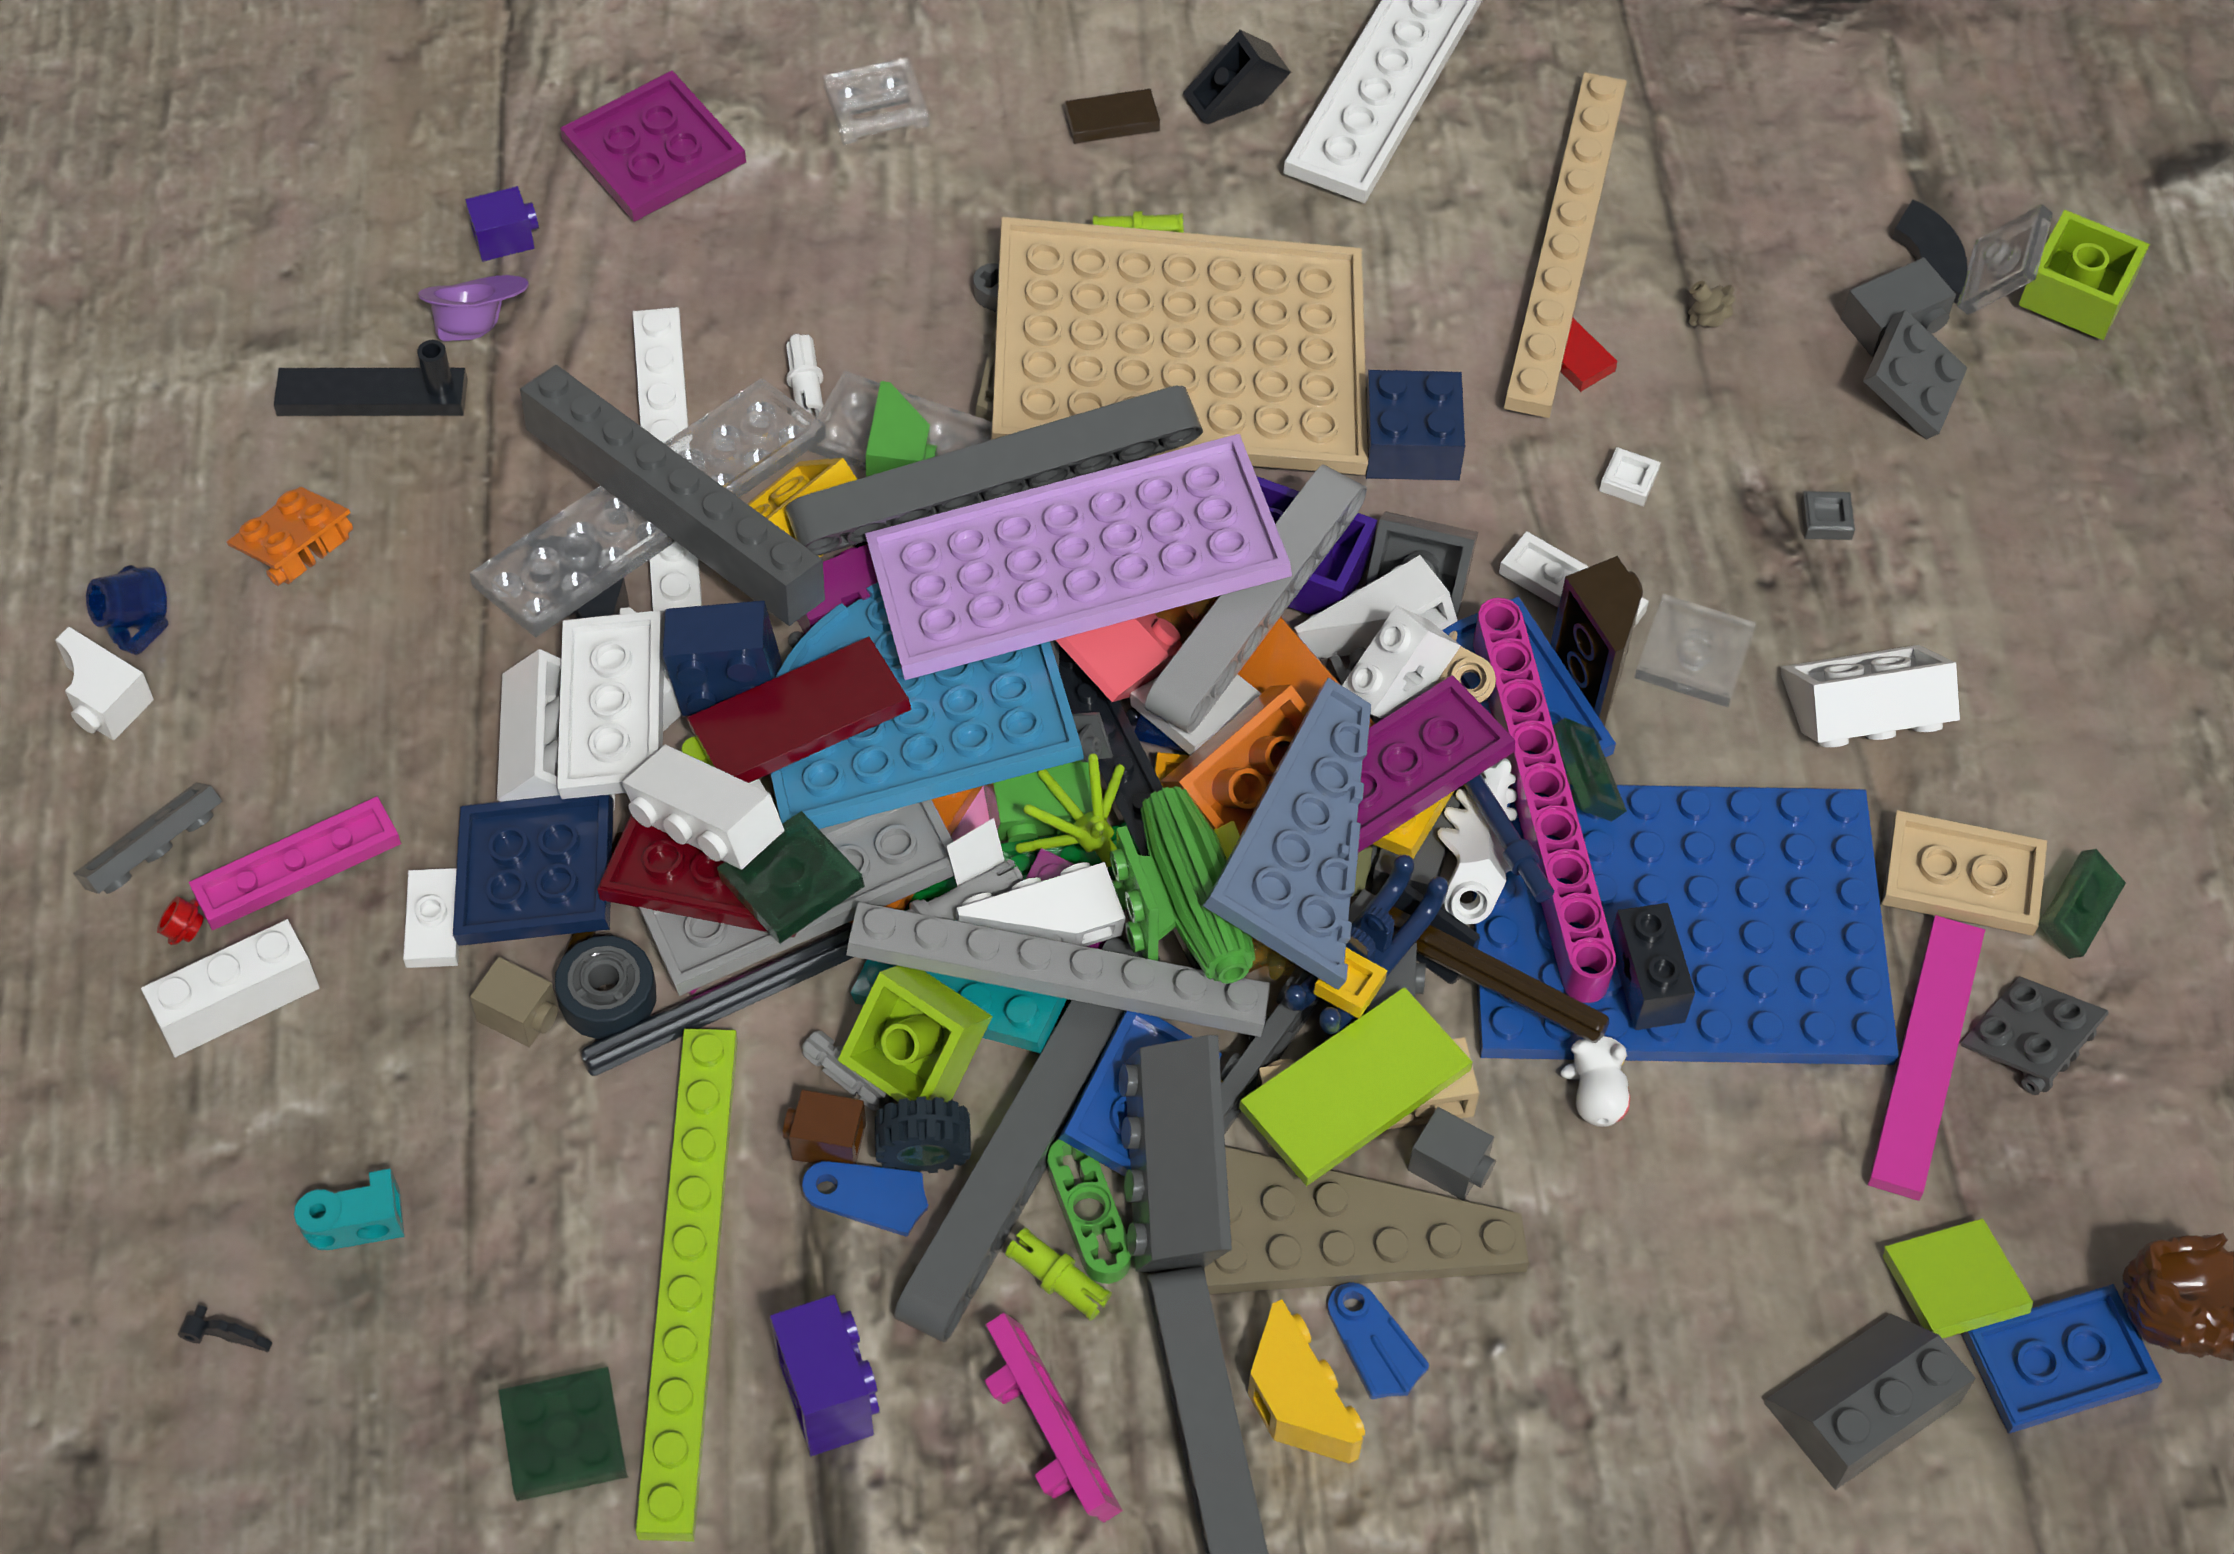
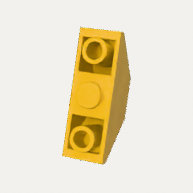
[1248,1299,1365,1464]

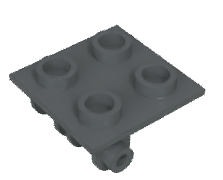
[1961,976,2109,1095]

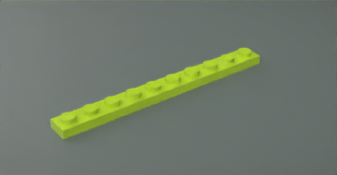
[636,1029,738,1542]

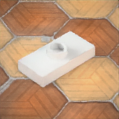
[403,868,459,968]

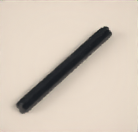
[580,925,854,1076]

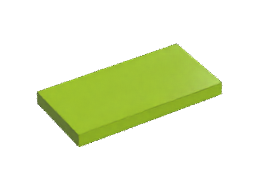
[1239,987,1473,1186]

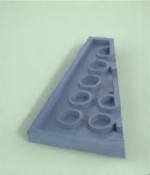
[1203,677,1371,990]

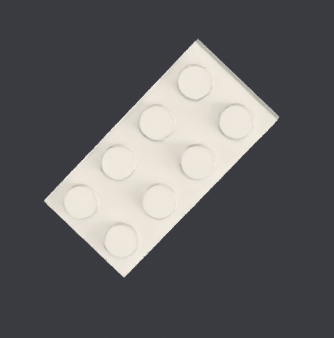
[557,610,665,799]

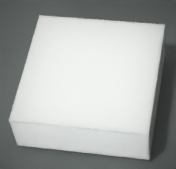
[1599,447,1661,507]

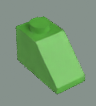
[866,381,938,477]

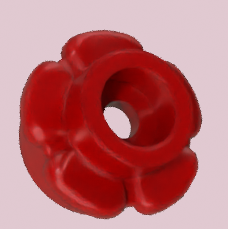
[157,896,204,945]

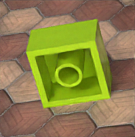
[2019,209,2150,341]
[837,965,993,1102]

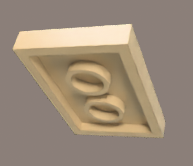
[1882,810,2047,936]

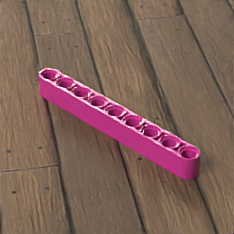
[1473,598,1616,1003]

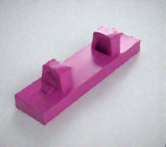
[985,1313,1123,1523]

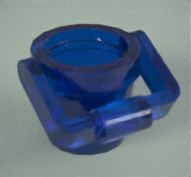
[86,565,169,655]

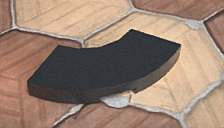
[1892,199,1968,303]

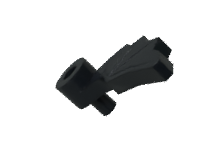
[178,1305,272,1352]

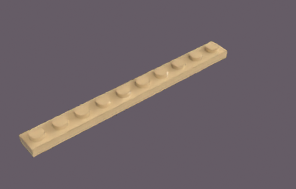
[1504,72,1627,418]

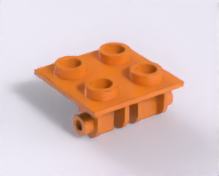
[226,486,353,586]

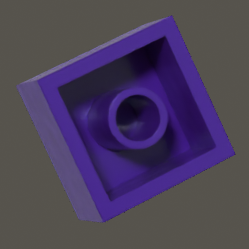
[770,1294,880,1457]

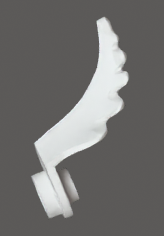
[1438,758,1517,924]

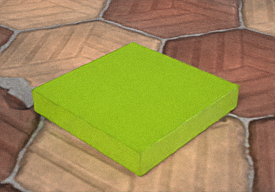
[1883,1218,2033,1339]

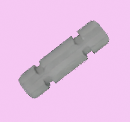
[802,1031,891,1111]

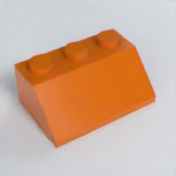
[1160,685,1309,836]

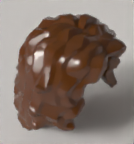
[2122,1233,2234,1361]

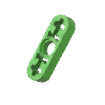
[1048,1139,1131,1284]

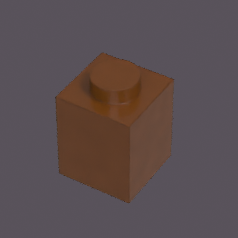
[783,1090,866,1164]

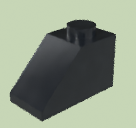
[1183,30,1291,124]

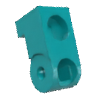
[294,1168,405,1250]

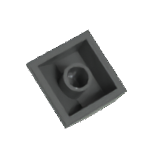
[1365,511,1478,620]

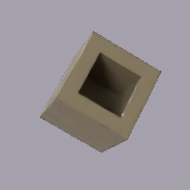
[470,957,558,1048]

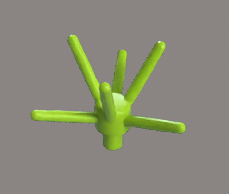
[1015,753,1125,867]

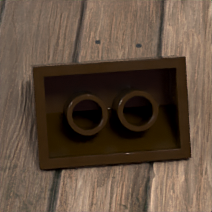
[1550,556,1643,726]

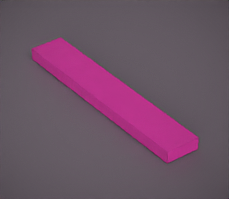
[1868,915,1985,1201]

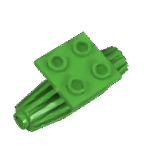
[1110,786,1255,983]

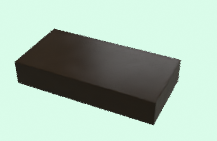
[1065,88,1160,144]

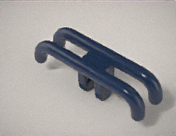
[1285,854,1448,1034]

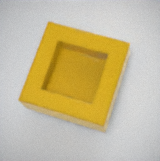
[1314,948,1388,1019]

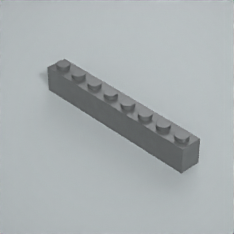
[520,365,825,626]

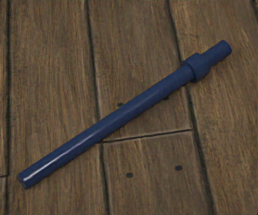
[1464,774,1554,902]

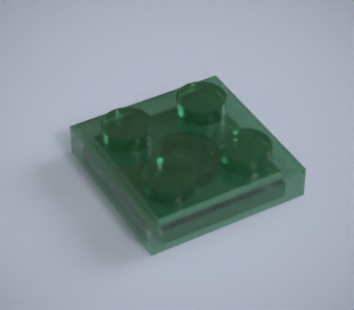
[717,811,865,944]
[498,1367,628,1501]

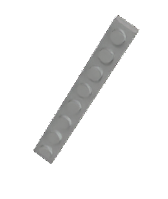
[847,902,1270,1037]

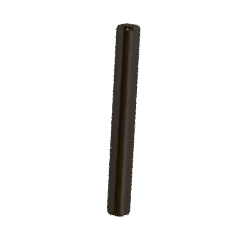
[1388,906,1610,1043]

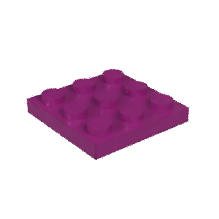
[560,70,746,222]

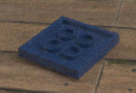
[453,794,614,946]

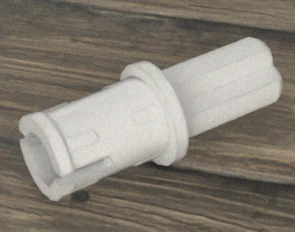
[786,333,825,422]

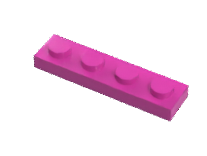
[188,796,401,931]

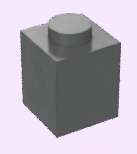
[1408,1107,1496,1201]

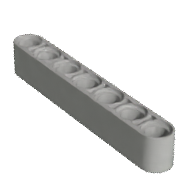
[1145,464,1367,733]

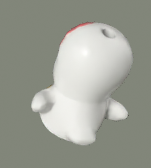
[1561,1036,1630,1127]

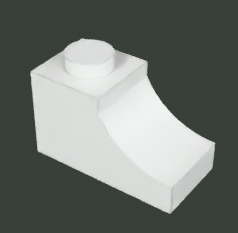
[55,627,154,741]

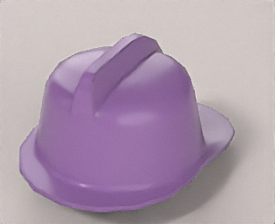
[418,275,529,341]

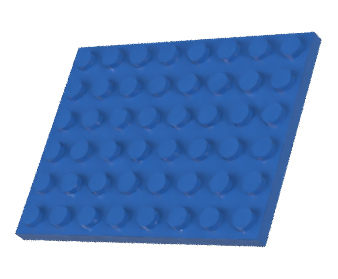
[1472,784,1899,1065]

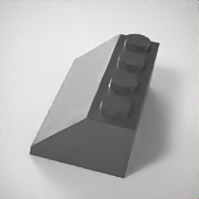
[1119,1035,1232,1272]

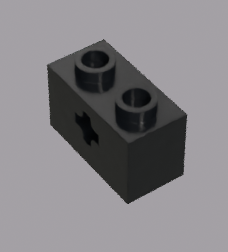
[1610,903,1695,1030]

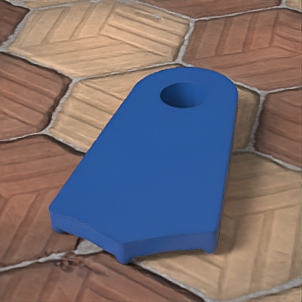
[802,1161,928,1237]
[1328,1283,1429,1400]

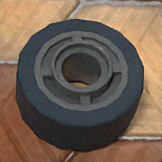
[555,936,657,1040]

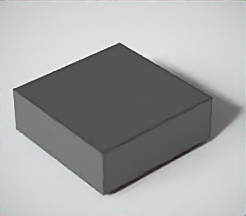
[1801,491,1855,540]

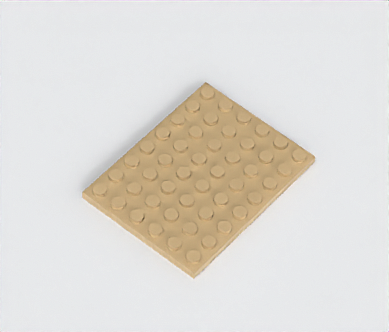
[991,217,1368,475]

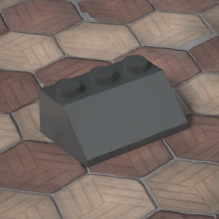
[1764,1314,1976,1490]

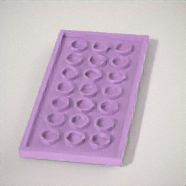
[865,434,1292,680]

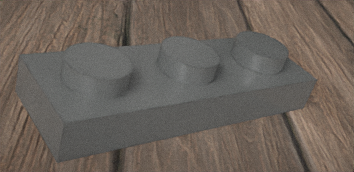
[73,782,223,894]

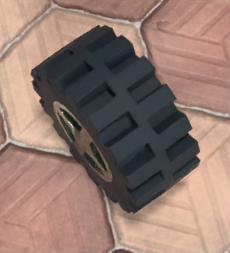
[875,1097,971,1173]

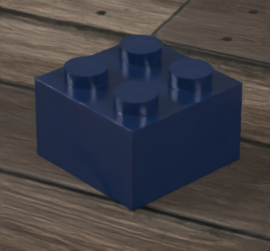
[1366,370,1465,481]
[663,600,782,717]

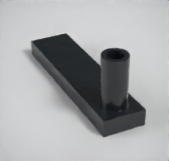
[273,340,468,416]

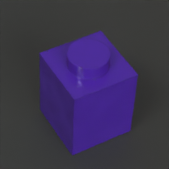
[465,186,539,262]

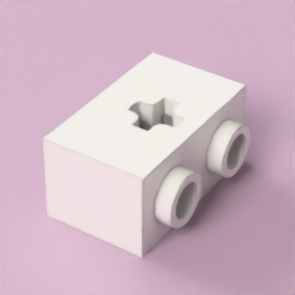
[1342,605,1461,719]

